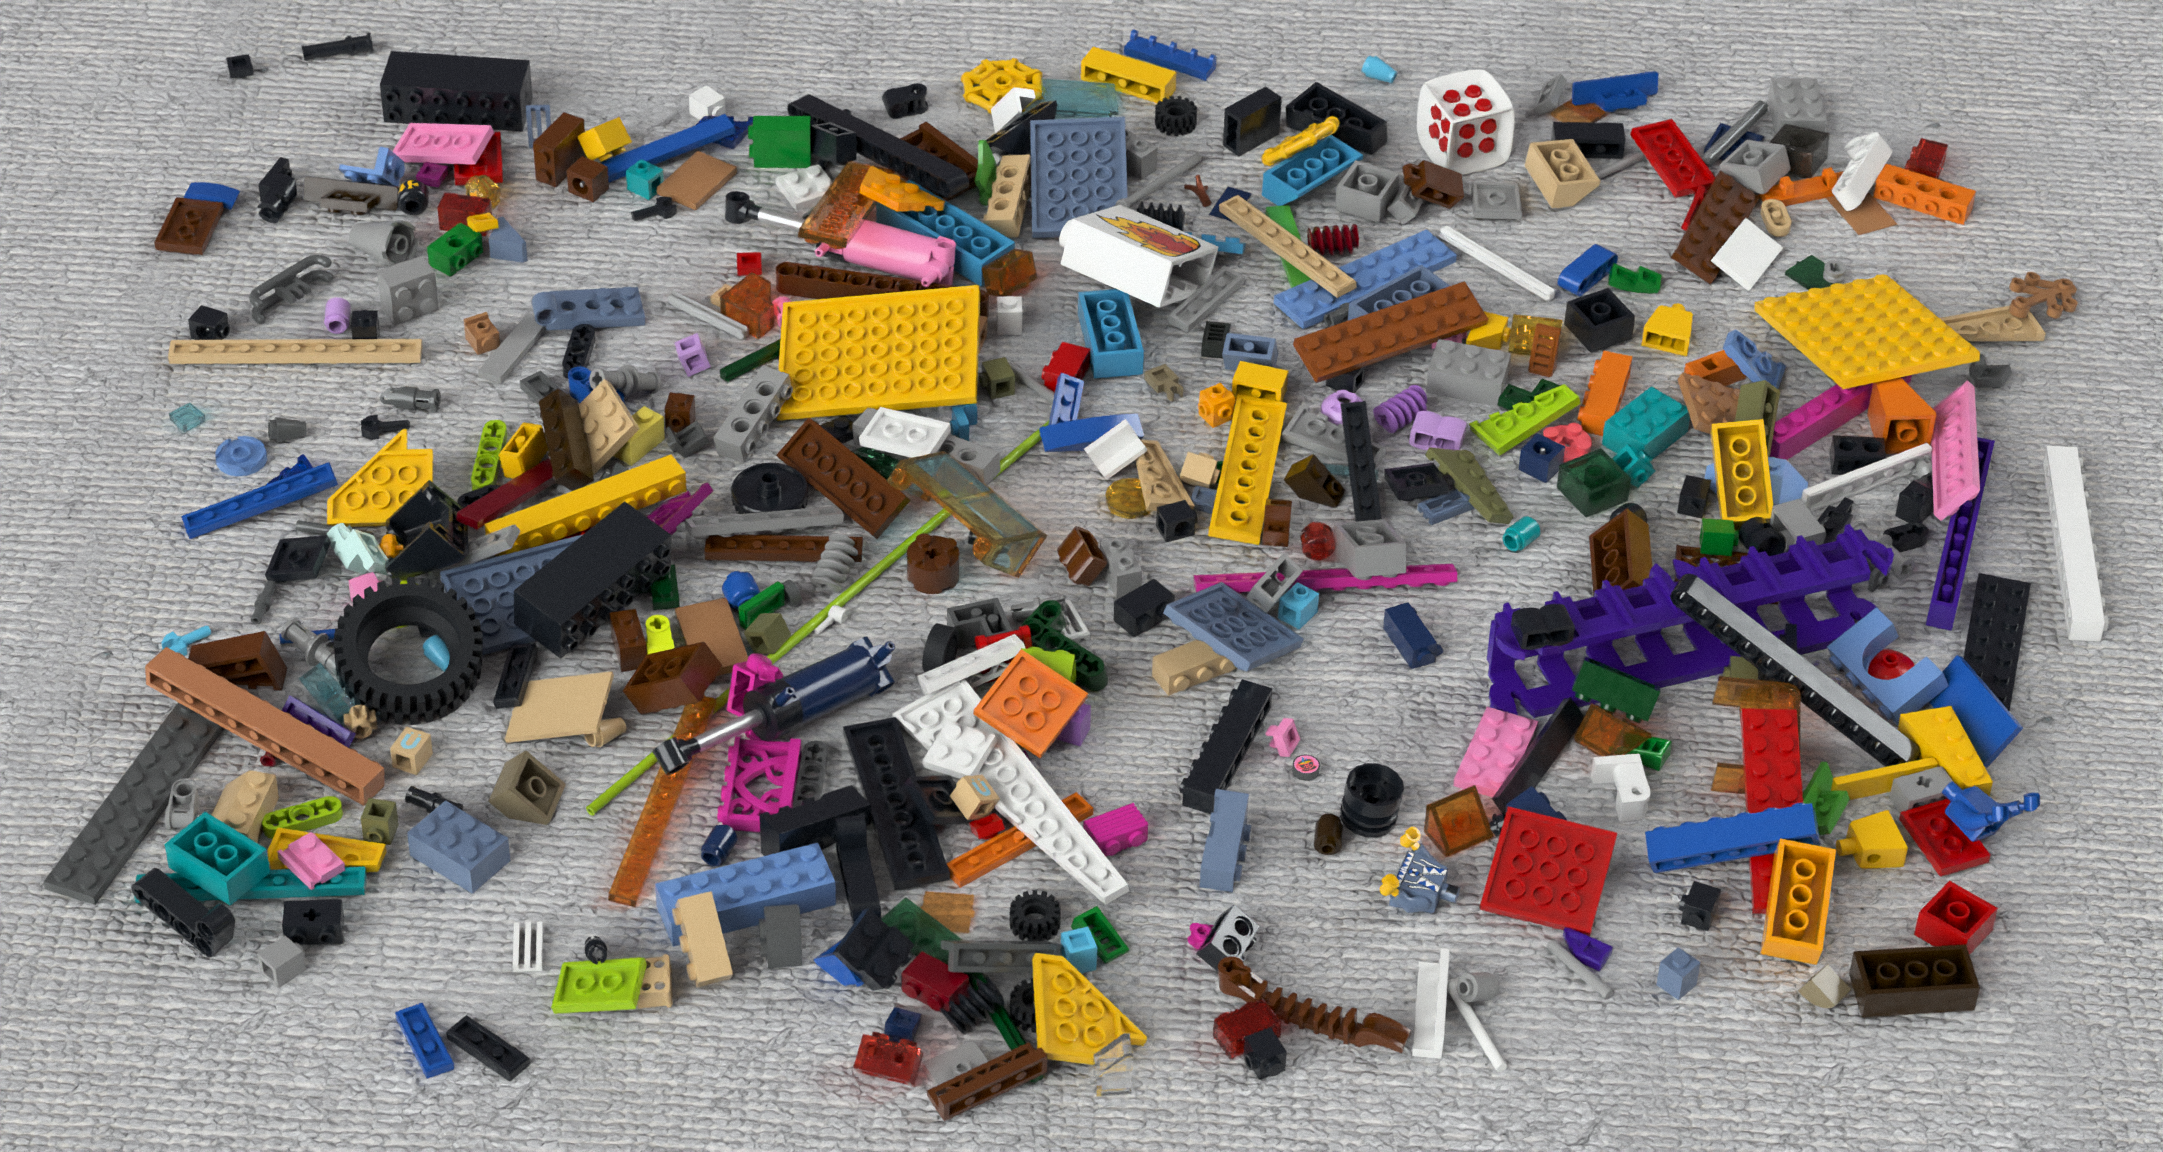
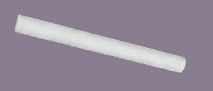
[1447,982,1507,1072]

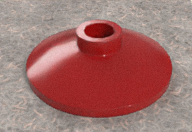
[1868,649,1915,680]

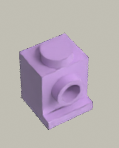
[674,333,711,377]

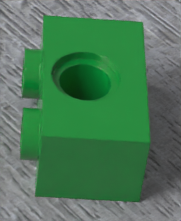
[427,223,483,277]

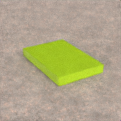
[551,957,647,1014]

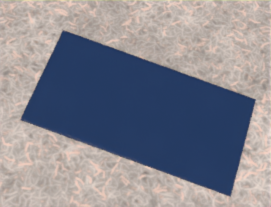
[1209,186,1252,222]

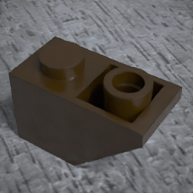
[1284,454,1346,508]

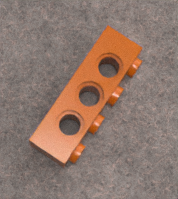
[1873,163,1976,225]

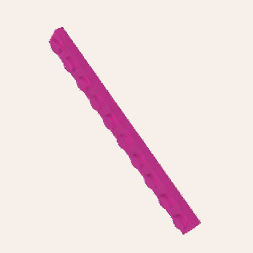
[1193,564,1457,594]

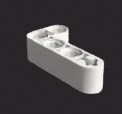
[1832,132,1892,211]

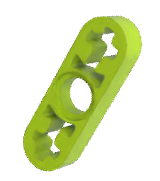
[262,796,343,839]

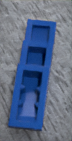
[1039,413,1144,452]

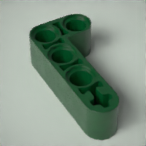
[1021,600,1108,691]

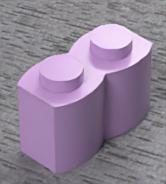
[1409,411,1467,450]

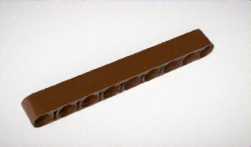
[776,262,989,317]

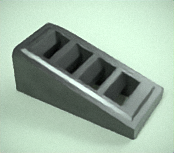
[1201,321,1231,359]

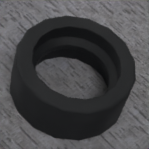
[922,623,959,672]

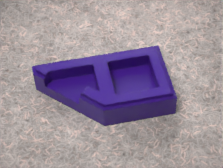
[1563,928,1613,972]

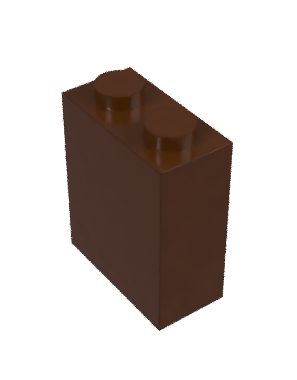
[533,112,587,187]

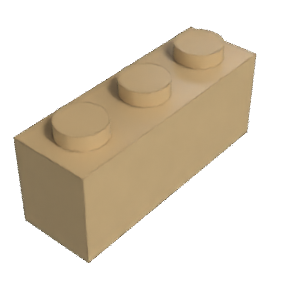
[1152,640,1237,696]
[672,891,733,988]

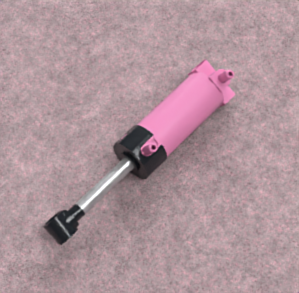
[725,191,956,287]

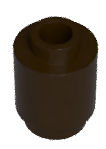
[1314,814,1343,855]

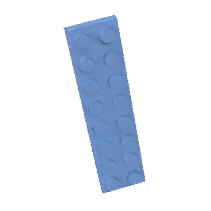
[1273,229,1457,329]

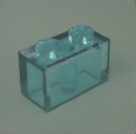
[299,662,355,724]

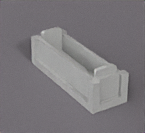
[1387,159,1424,224]

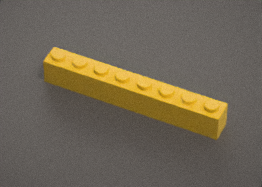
[484,454,687,557]

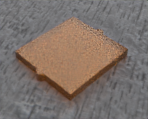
[1550,99,1606,123]
[920,891,974,933]

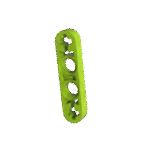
[471,420,507,491]

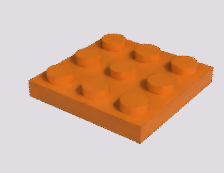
[973,649,1088,759]

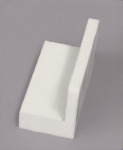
[991,87,1035,133]
[1084,419,1147,479]

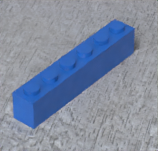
[1645,803,1820,873]

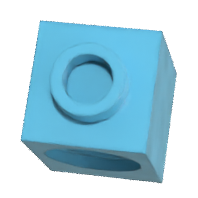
[1060,927,1097,974]

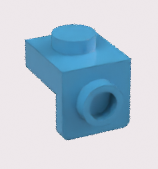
[949,403,977,441]

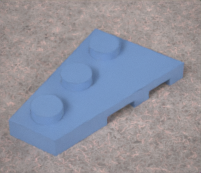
[1723,329,1786,389]

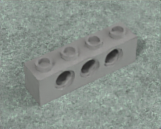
[714,365,793,463]

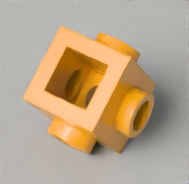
[1198,383,1235,428]

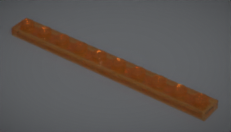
[608,696,717,907]

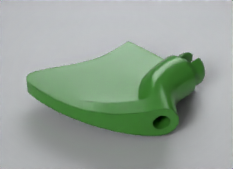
[975,140,997,206]

